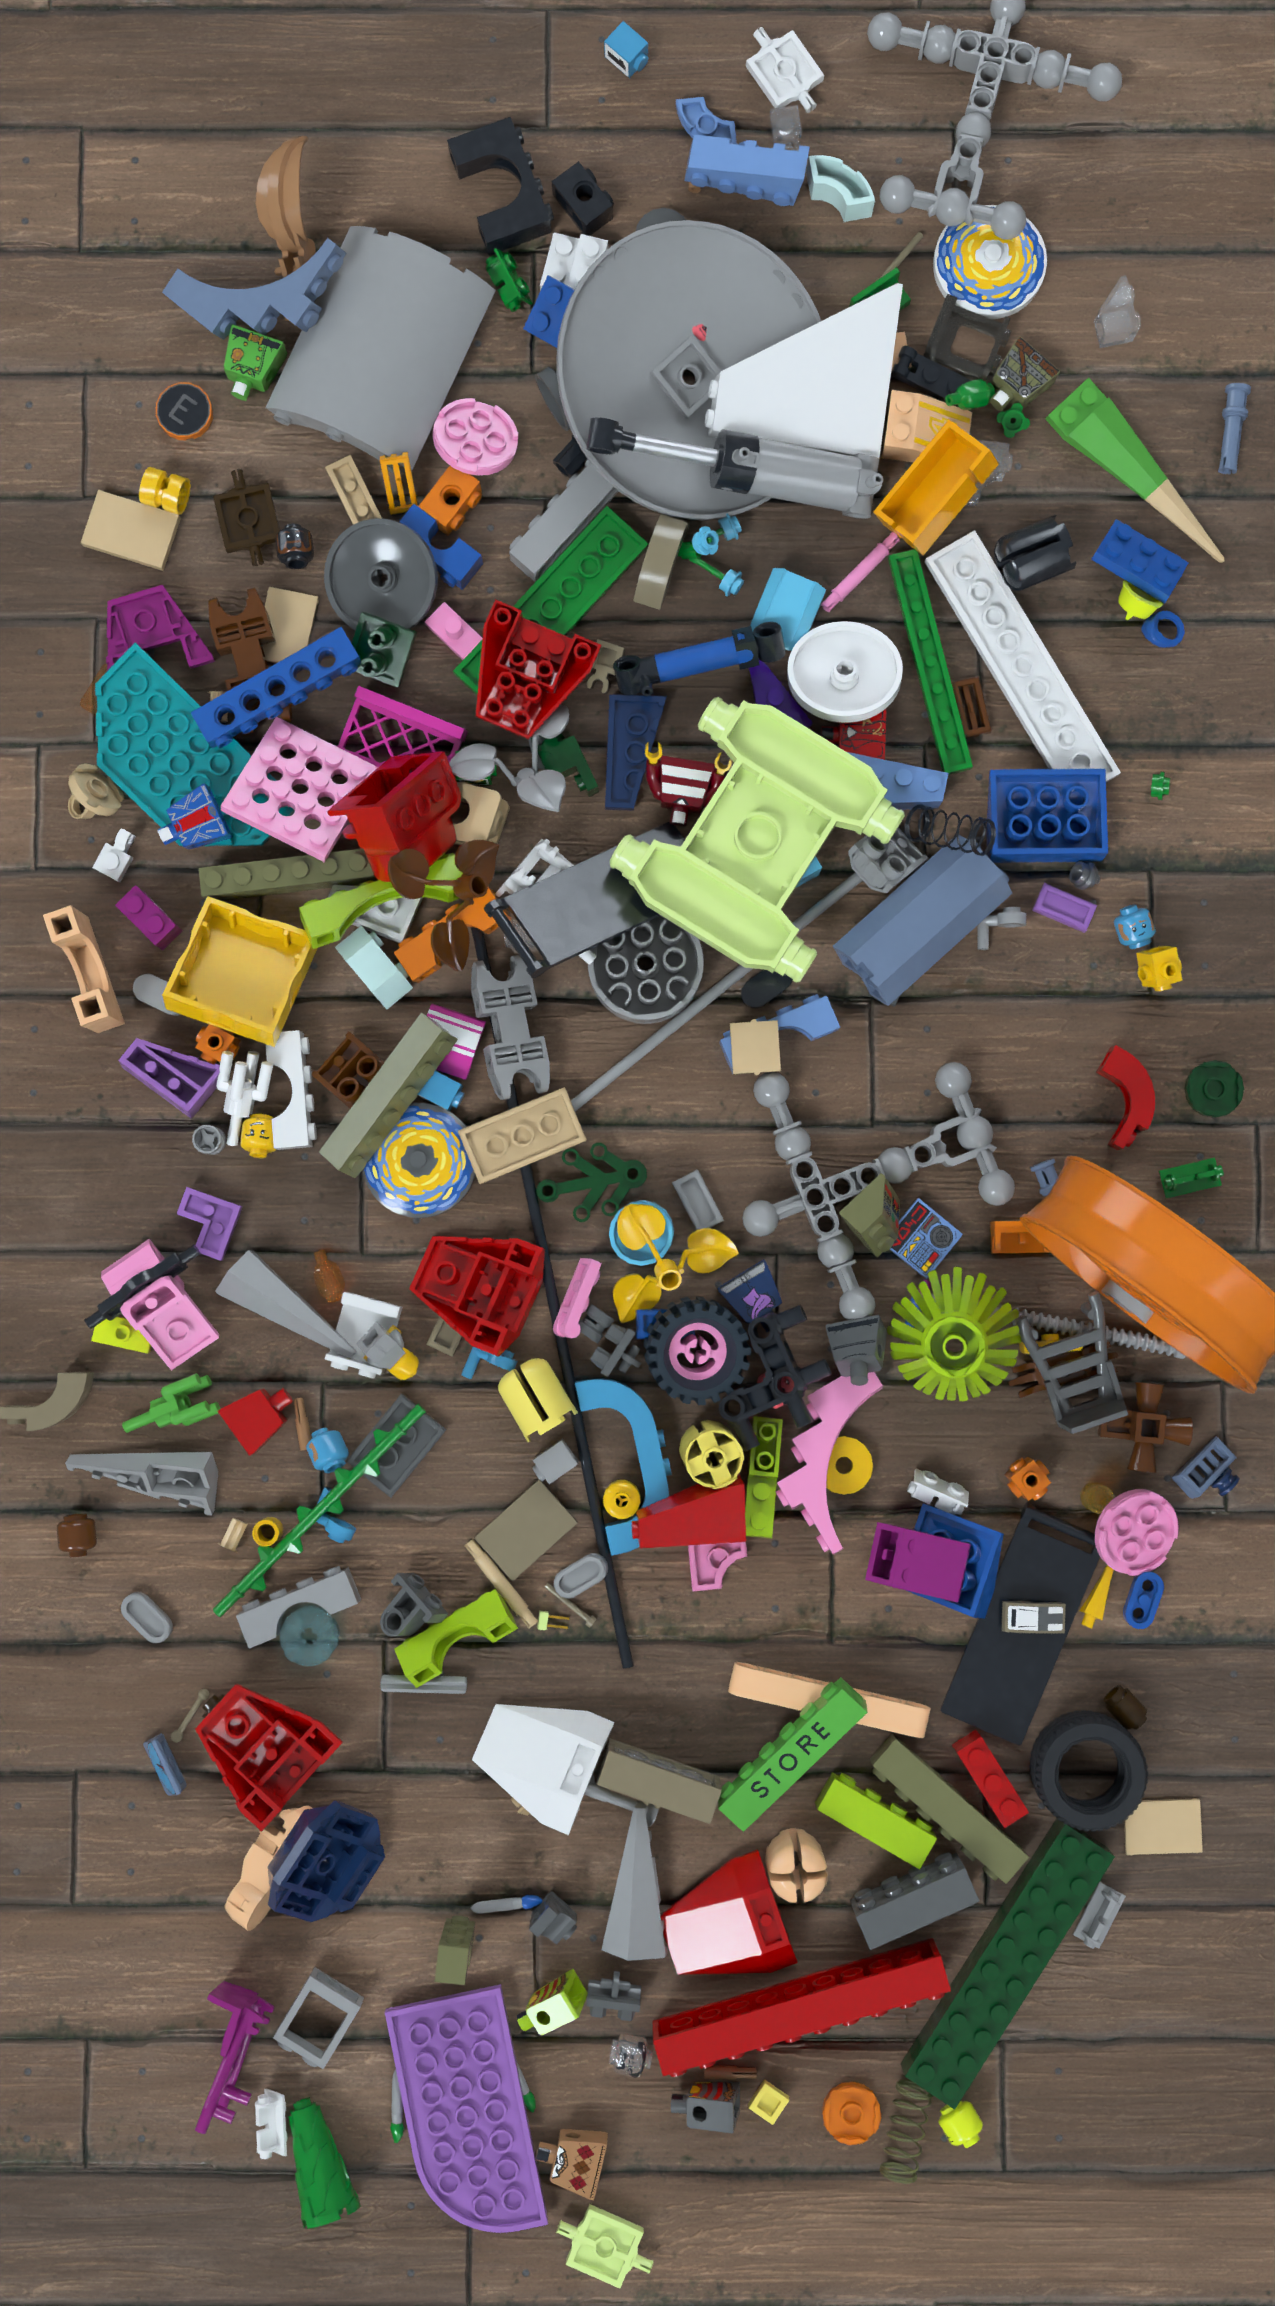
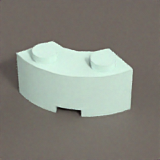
[806,155,875,222]
[335,926,413,1009]

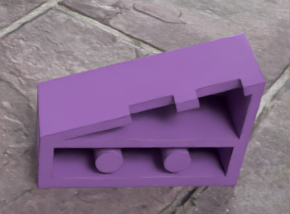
[118,1038,220,1119]

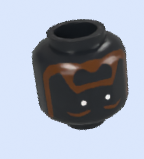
[275,523,314,569]

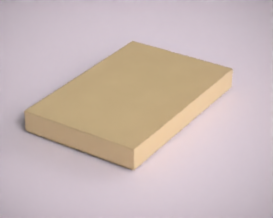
[81,490,181,571]

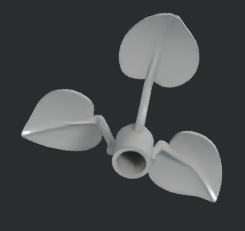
[449,705,569,812]

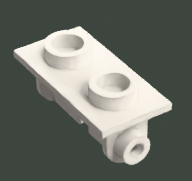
[907,1468,969,1515]
[255,2089,288,2159]

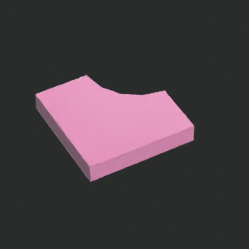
[688,1542,747,1591]

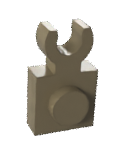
[587,639,626,694]

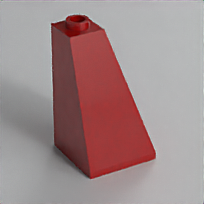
[631,1474,746,1548]

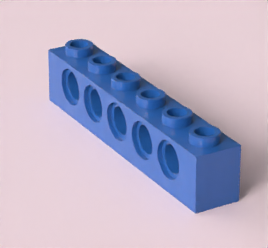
[191,626,361,749]

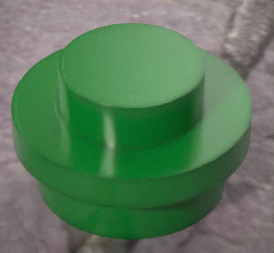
[1151,771,1170,800]

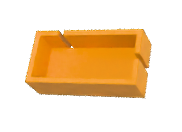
[873,420,999,556]

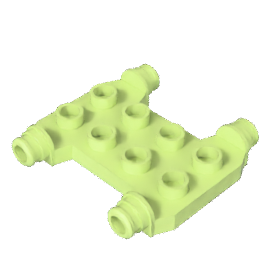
[609,697,905,983]

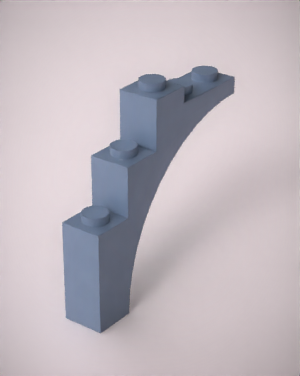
[162,238,347,340]

